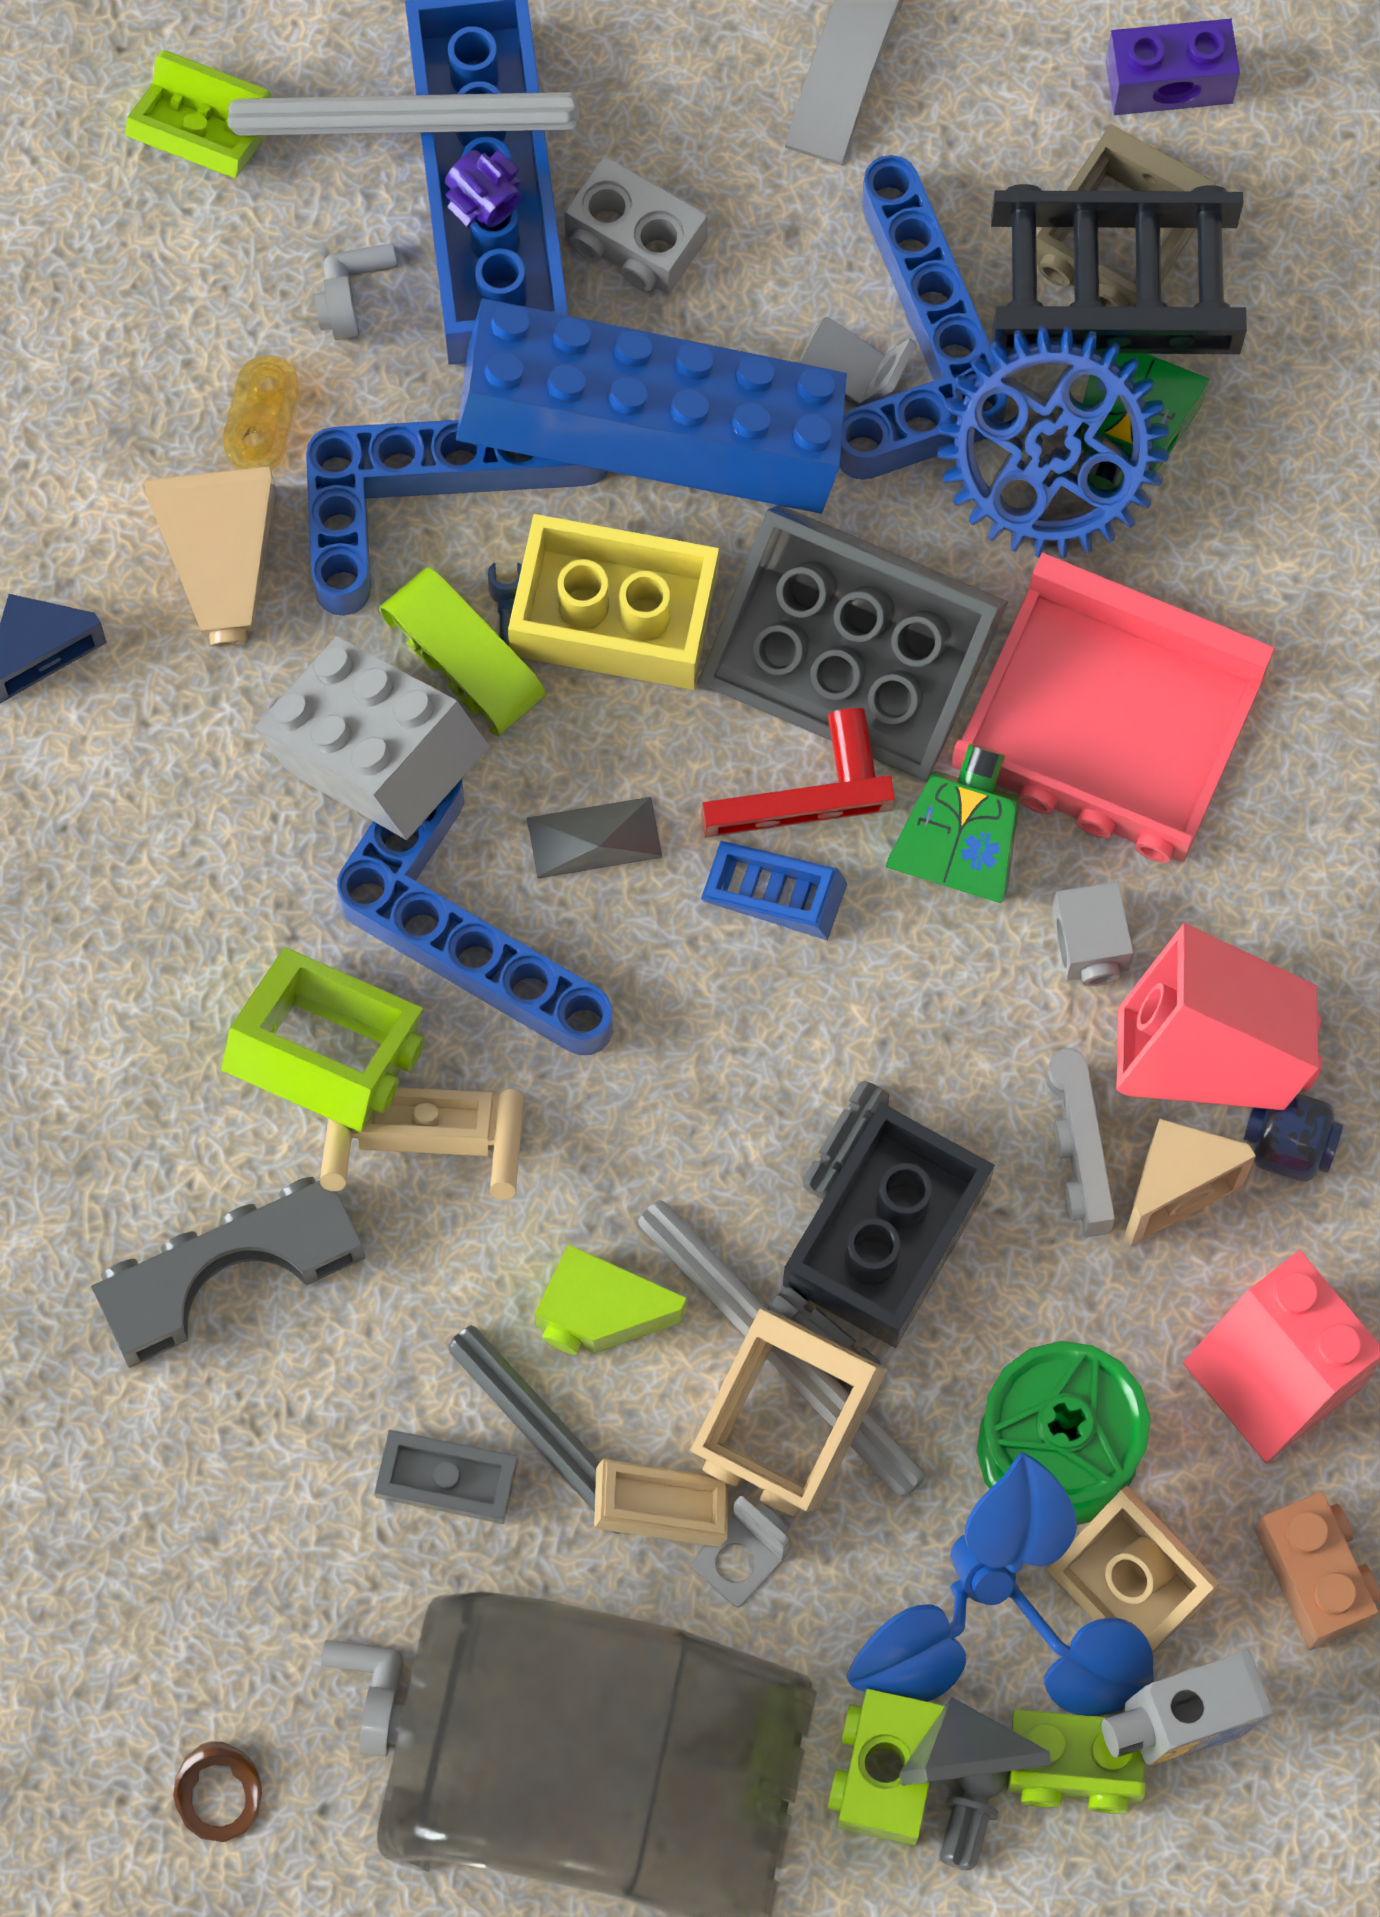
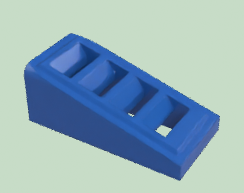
[701,841,847,940]

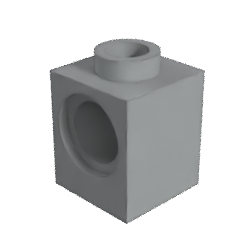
[1052,881,1134,986]

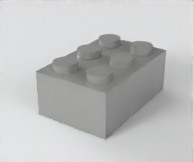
[254,636,490,840]

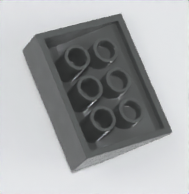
[698,506,1009,782]

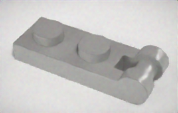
[1045,1048,1115,1237]

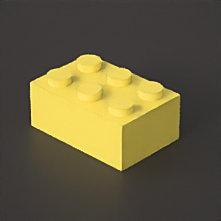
[508,514,719,690]

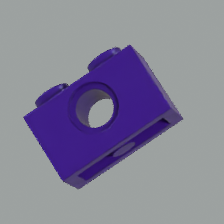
[1106,18,1240,115]

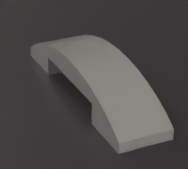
[785,0,904,166]

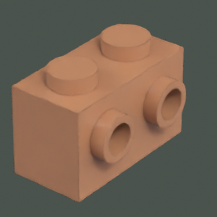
[1254,1491,1380,1650]

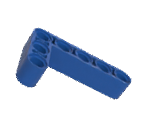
[840,155,1008,480]
[306,420,609,616]
[337,778,613,1055]

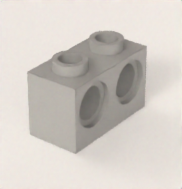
[564,156,708,295]

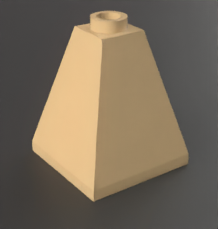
[144,466,277,647]

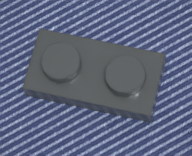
[374,1430,518,1524]

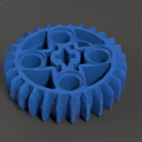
[938,325,1169,558]

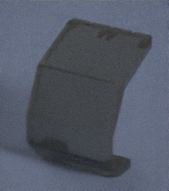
[377,1591,817,1917]

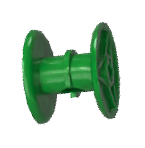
[976,1341,1150,1525]

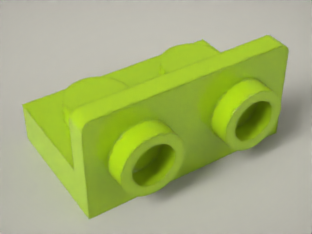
[1007,1709,1146,1814]

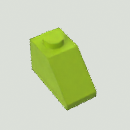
[534,1244,687,1355]

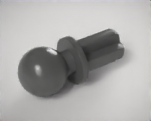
[940,1772,1008,1870]

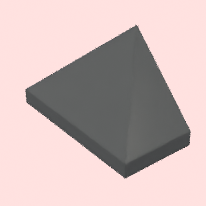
[527,797,662,879]
[900,1697,1051,1786]

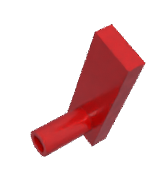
[701,708,895,838]

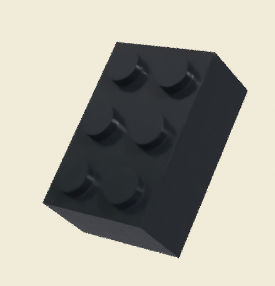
[783,1102,995,1349]

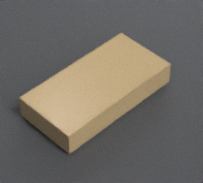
[594,1459,729,1547]

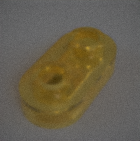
[223,355,299,471]

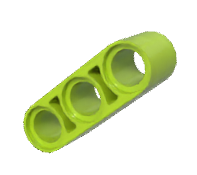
[379,567,546,737]

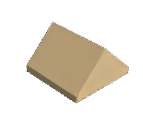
[1124,1119,1256,1246]
[1046,1486,1220,1653]

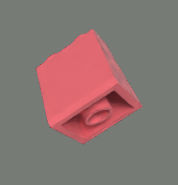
[1116,923,1322,1110]
[1183,1250,1380,1464]

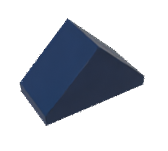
[0,594,107,703]

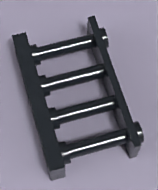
[991,184,1247,355]

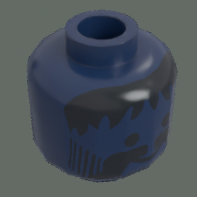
[1243,1093,1343,1182]

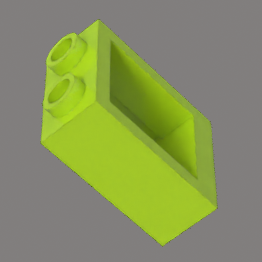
[221,946,425,1133]

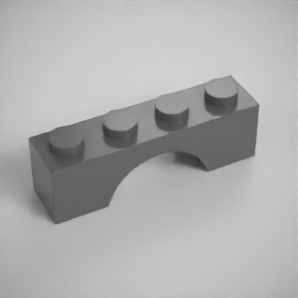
[91,1177,365,1368]

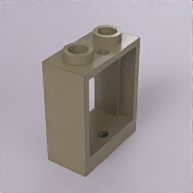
[1036,124,1216,307]

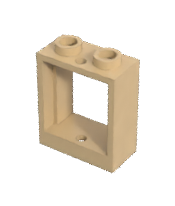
[690,1309,887,1517]

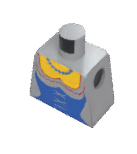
[1102,1649,1274,1766]

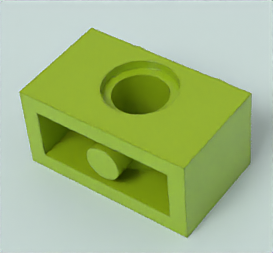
[827,1689,945,1846]

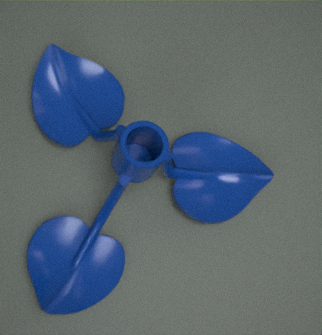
[846,1452,1154,1716]

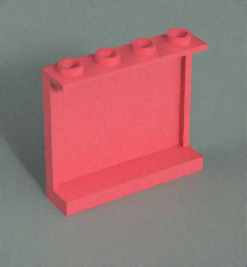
[951,553,1275,863]

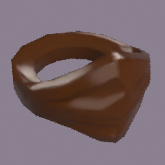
[173,1741,262,1842]

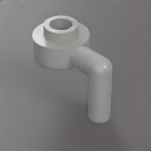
[314,243,398,341]
[321,1640,408,1757]

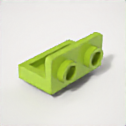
[125,50,271,179]

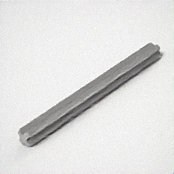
[228,92,580,136]
[638,1200,925,1497]

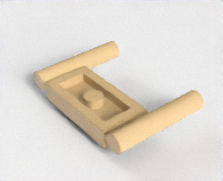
[320,1087,525,1200]

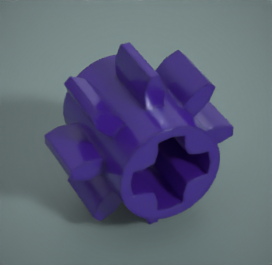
[445,150,522,227]

